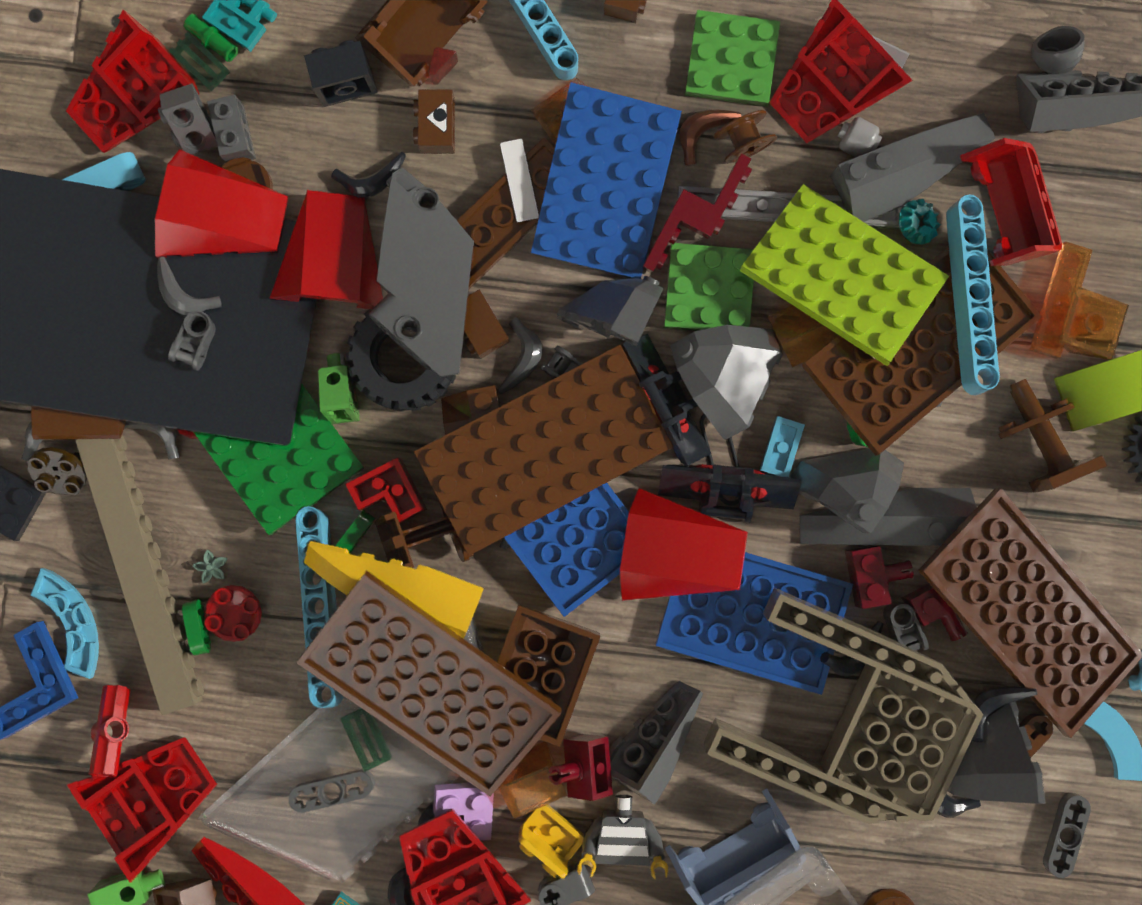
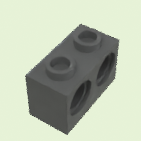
[158,83,217,154]
[207,95,256,162]

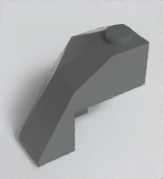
[557,276,663,346]
[670,325,783,440]
[790,449,904,533]
[948,702,1045,804]

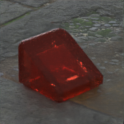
[429,47,458,85]

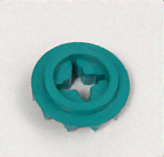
[899,199,941,245]

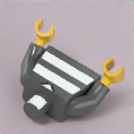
[577,794,668,879]

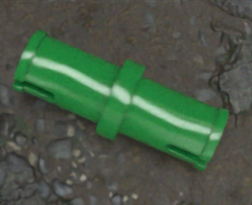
[184,14,238,62]

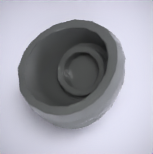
[1031,26,1085,73]

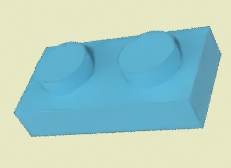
[759,416,805,477]

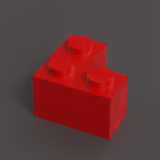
[345,458,427,523]

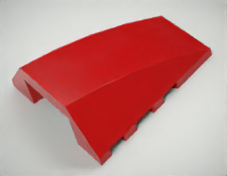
[769,0,913,143]
[66,10,200,153]
[155,149,288,258]
[270,190,383,309]
[620,488,748,601]
[67,737,217,883]
[399,809,531,905]

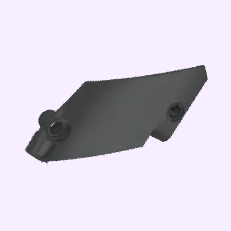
[368,168,474,377]

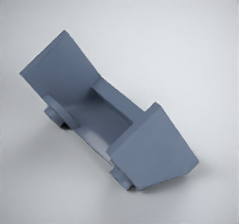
[665,789,805,905]

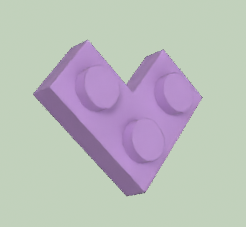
[433,783,494,840]

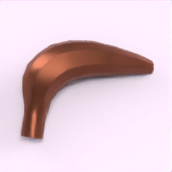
[679,110,741,166]

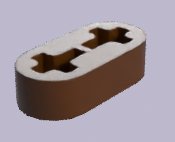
[1019,713,1053,758]

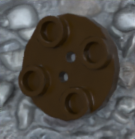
[28,447,87,495]

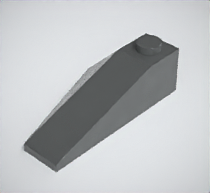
[609,681,703,805]

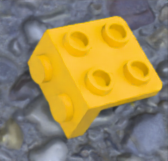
[518,800,584,879]

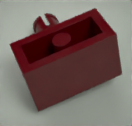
[845,546,914,609]
[902,583,968,641]
[548,734,613,801]

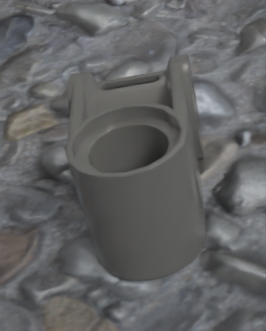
[168,311,216,371]
[541,345,582,379]
[883,601,929,651]
[538,862,596,905]

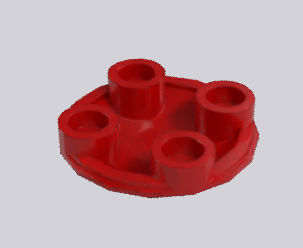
[204,585,262,642]

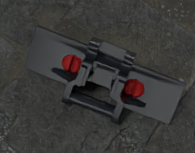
[621,334,711,467]
[658,464,801,523]

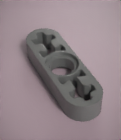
[288,769,375,813]
[1043,793,1091,878]

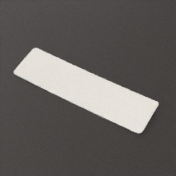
[500,139,539,222]

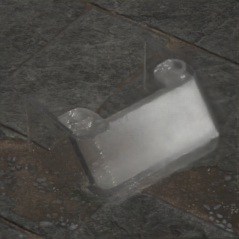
[724,845,858,905]

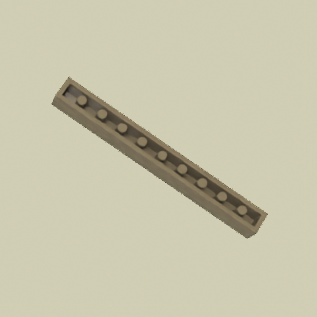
[75,435,204,716]

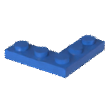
[0,621,79,740]

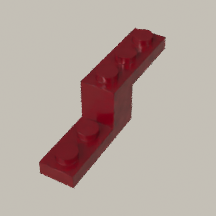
[642,153,752,273]

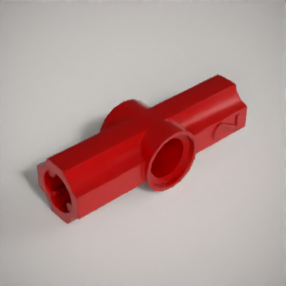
[89,685,130,778]

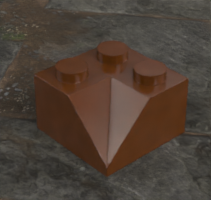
[441,385,500,435]

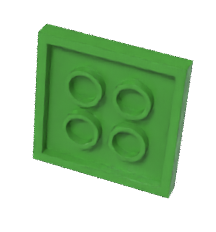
[685,10,780,107]
[664,243,754,331]

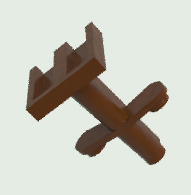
[998,379,1107,493]
[374,501,474,568]

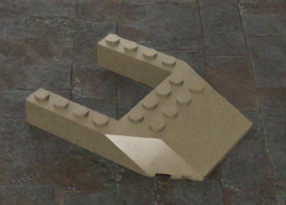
[703,587,983,824]

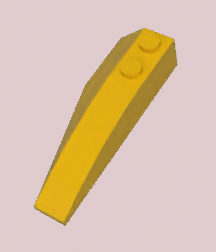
[304,541,484,639]

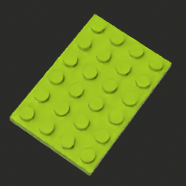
[740,184,949,366]

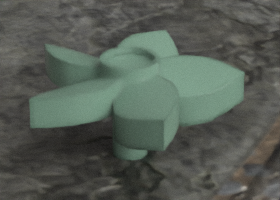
[192,549,227,584]

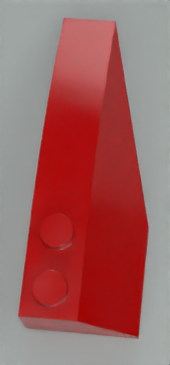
[191,837,305,905]

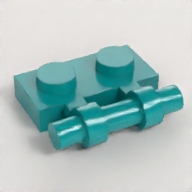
[202,0,277,52]

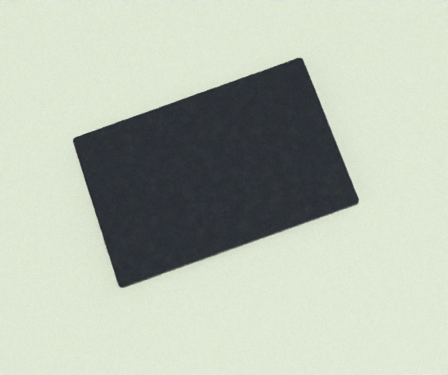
[0,169,317,446]

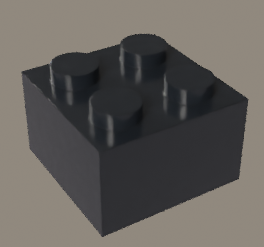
[304,40,378,107]

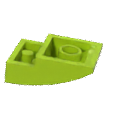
[1054,350,1142,432]

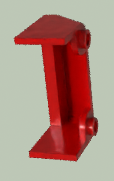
[960,138,1062,266]

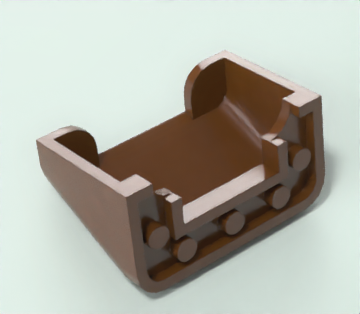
[355,0,488,87]

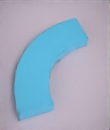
[31,568,99,679]
[1084,702,1142,781]

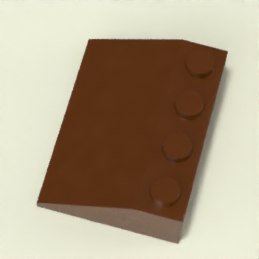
[497,605,601,747]

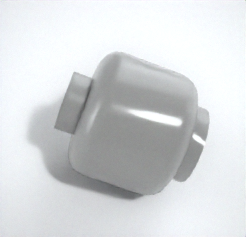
[837,117,882,158]

